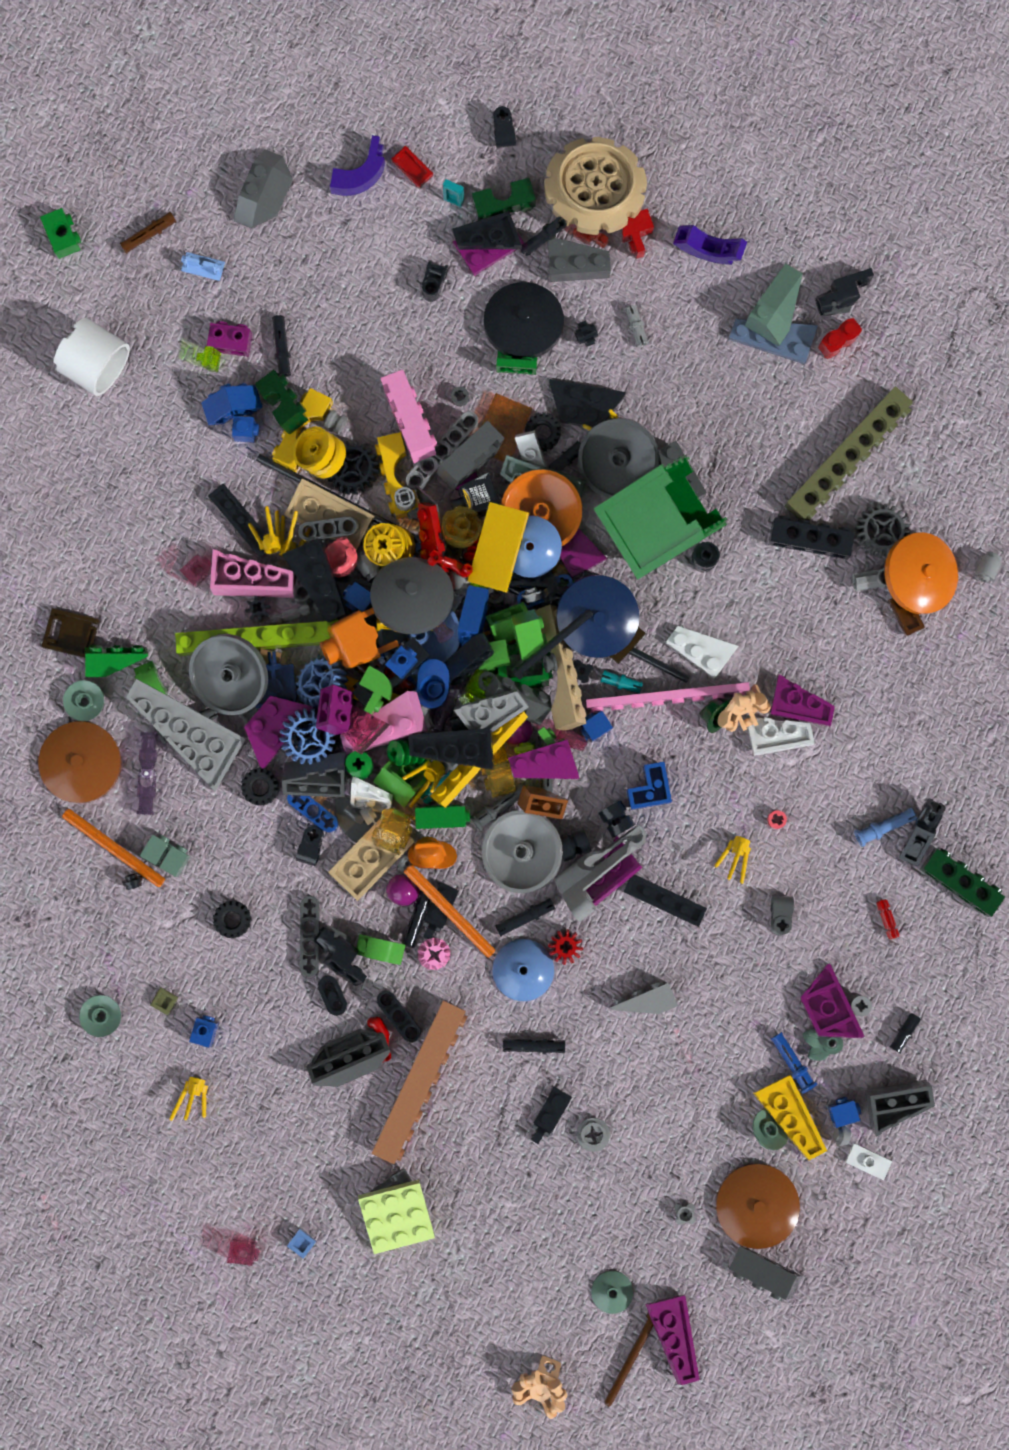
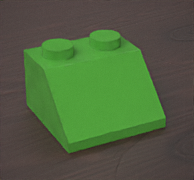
[373,760,427,808]

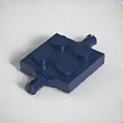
[256,651,297,708]

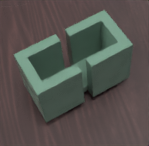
[140,834,191,877]

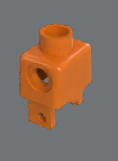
[320,608,399,669]

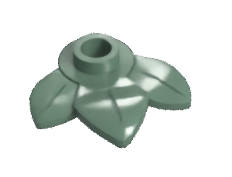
[803,1029,843,1061]

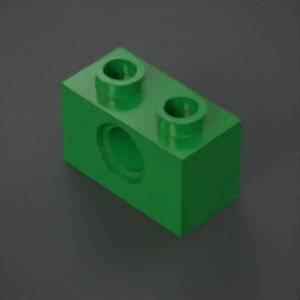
[40,208,81,259]

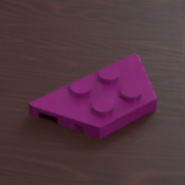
[244,696,315,768]
[800,963,865,1039]

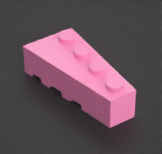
[380,369,438,463]
[210,549,296,598]
[340,691,428,755]

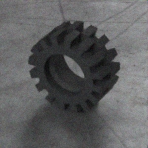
[525,412,561,452]
[241,768,279,806]
[213,901,252,938]

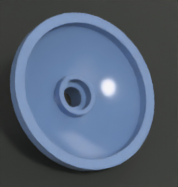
[513,516,562,577]
[492,939,554,1001]

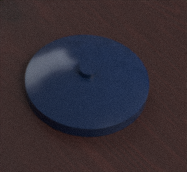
[556,575,639,658]

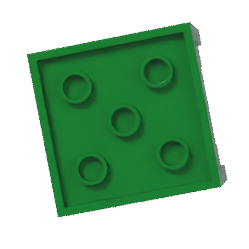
[594,455,727,580]

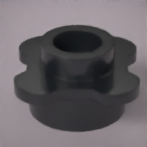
[574,660,593,683]

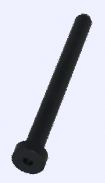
[511,609,593,680]

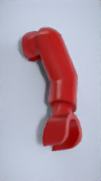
[428,550,473,578]
[367,1016,391,1063]

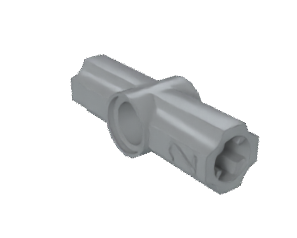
[852,567,887,591]

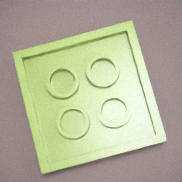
[358,1179,435,1254]

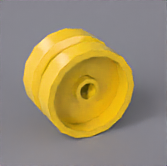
[293,426,346,479]

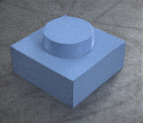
[287,1228,317,1259]

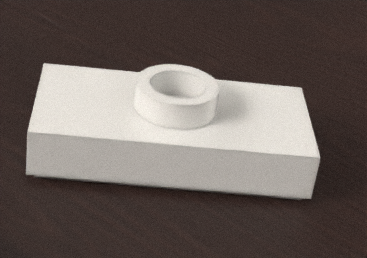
[515,430,547,467]
[845,1143,892,1180]

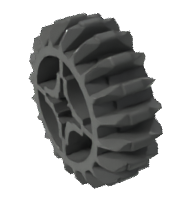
[855,503,910,558]

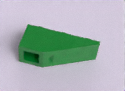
[85,645,148,677]

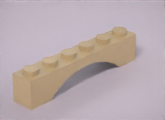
[535,605,586,731]

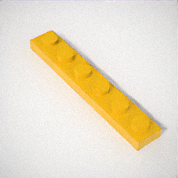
[430,712,528,808]

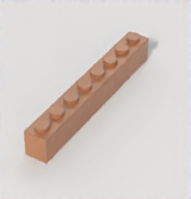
[371,1000,468,1164]

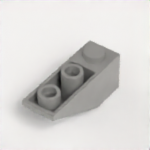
[610,980,678,1014]

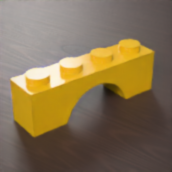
[272,388,333,473]
[375,432,418,519]

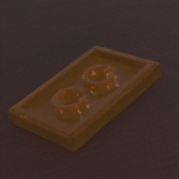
[482,393,533,462]

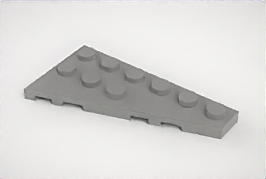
[126,678,245,792]

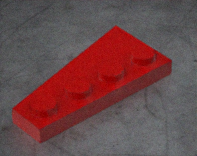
[417,502,449,572]

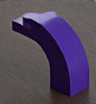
[330,135,385,196]
[673,225,747,265]

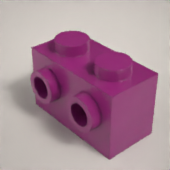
[207,321,252,357]
[316,685,353,735]

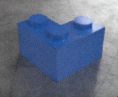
[201,383,263,425]
[626,761,672,811]

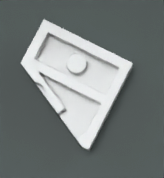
[350,777,393,814]

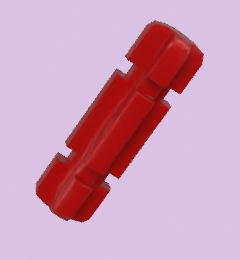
[876,899,899,939]

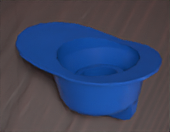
[416,659,449,709]

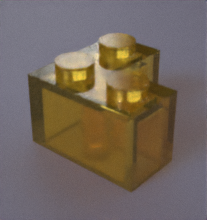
[481,744,516,798]

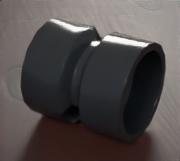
[691,542,720,573]
[598,800,635,838]
[560,827,592,862]

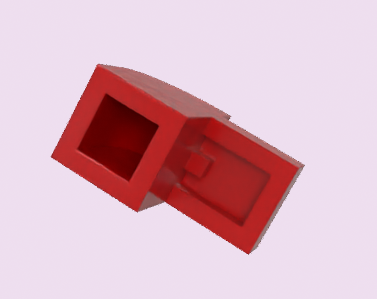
[621,208,654,259]

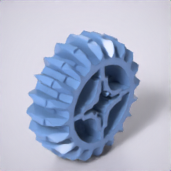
[295,655,349,710]
[279,708,335,764]

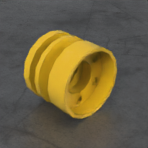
[363,523,416,566]

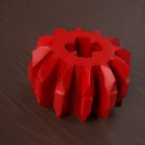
[548,929,583,965]

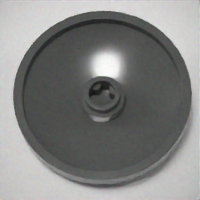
[578,418,659,498]
[370,557,453,634]
[189,634,268,715]

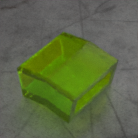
[465,669,491,699]

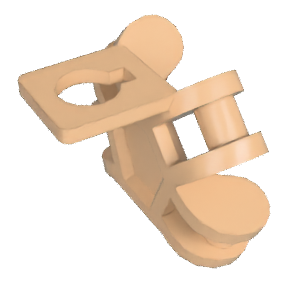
[718,684,771,732]
[512,1356,567,1419]

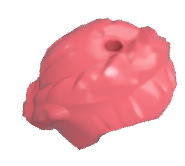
[324,537,358,578]

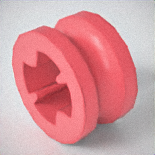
[767,810,787,829]

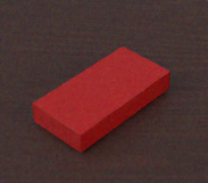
[391,145,433,188]

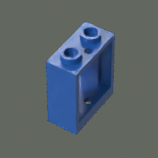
[458,585,489,647]

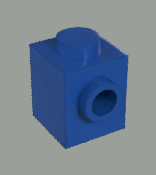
[232,416,259,443]
[343,582,372,612]
[385,646,418,679]
[580,711,613,743]
[189,1014,219,1048]
[827,1097,862,1128]

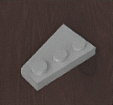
[454,689,529,732]

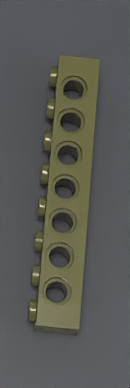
[784,386,913,520]

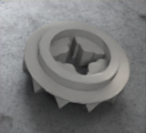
[577,1118,610,1152]

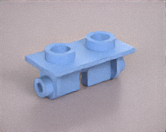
[181,252,225,281]

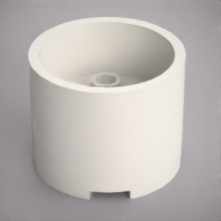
[53,318,130,396]

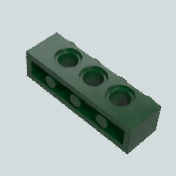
[919,848,1005,917]

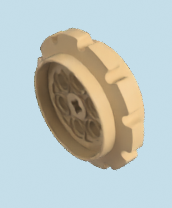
[544,137,647,235]

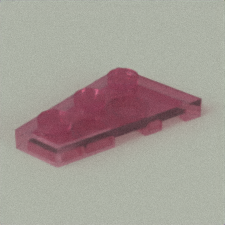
[342,705,389,754]

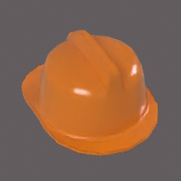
[408,836,457,869]

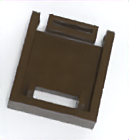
[41,608,100,658]

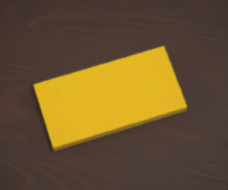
[467,502,529,593]

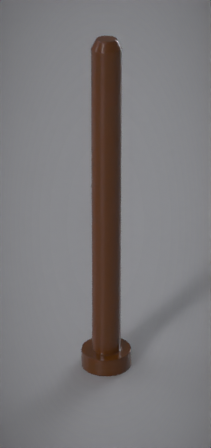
[604,1312,654,1407]

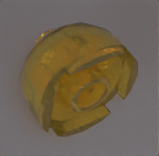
[441,506,482,548]

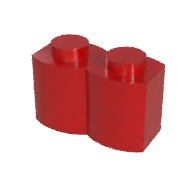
[818,318,862,359]

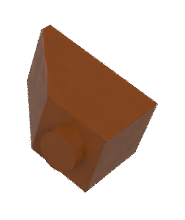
[517,785,568,819]

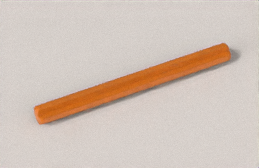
[62,809,165,887]
[404,865,495,958]

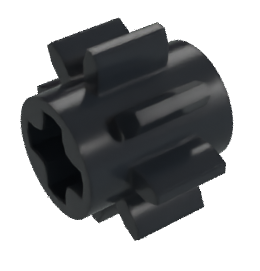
[574,320,598,347]
[245,596,271,622]

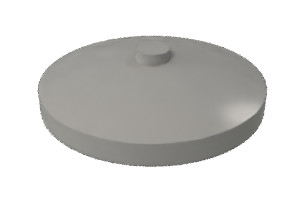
[482,810,563,893]

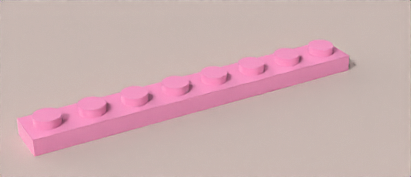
[585,682,750,713]

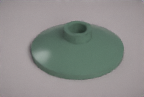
[63,680,104,721]
[79,995,121,1037]
[752,1109,788,1151]
[591,1271,633,1314]

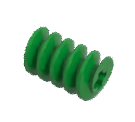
[387,739,432,766]
[345,751,374,780]

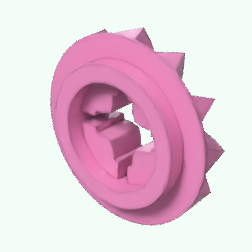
[417,938,451,970]

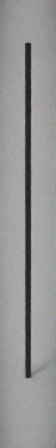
[256,454,690,683]

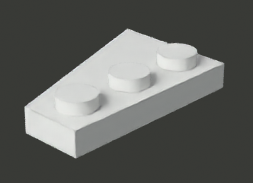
[665,626,739,679]
[745,715,815,756]

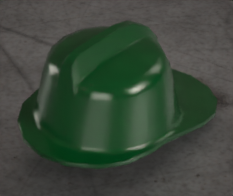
[699,698,732,733]

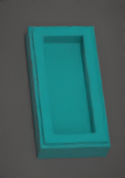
[443,179,464,207]

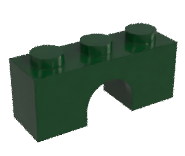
[472,178,536,221]
[255,369,308,435]

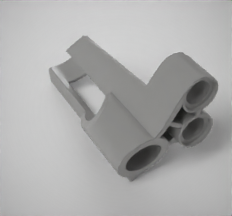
[555,824,646,922]

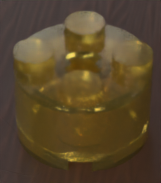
[372,807,415,855]

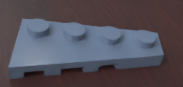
[729,319,818,365]

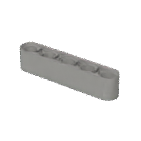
[406,411,478,493]

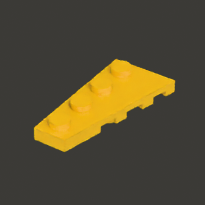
[753,1075,827,1160]

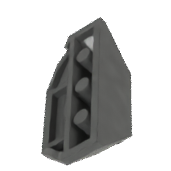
[234,149,293,229]
[307,1029,390,1087]

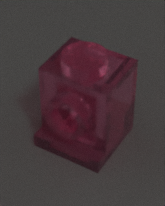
[180,554,212,588]
[227,1239,260,1266]

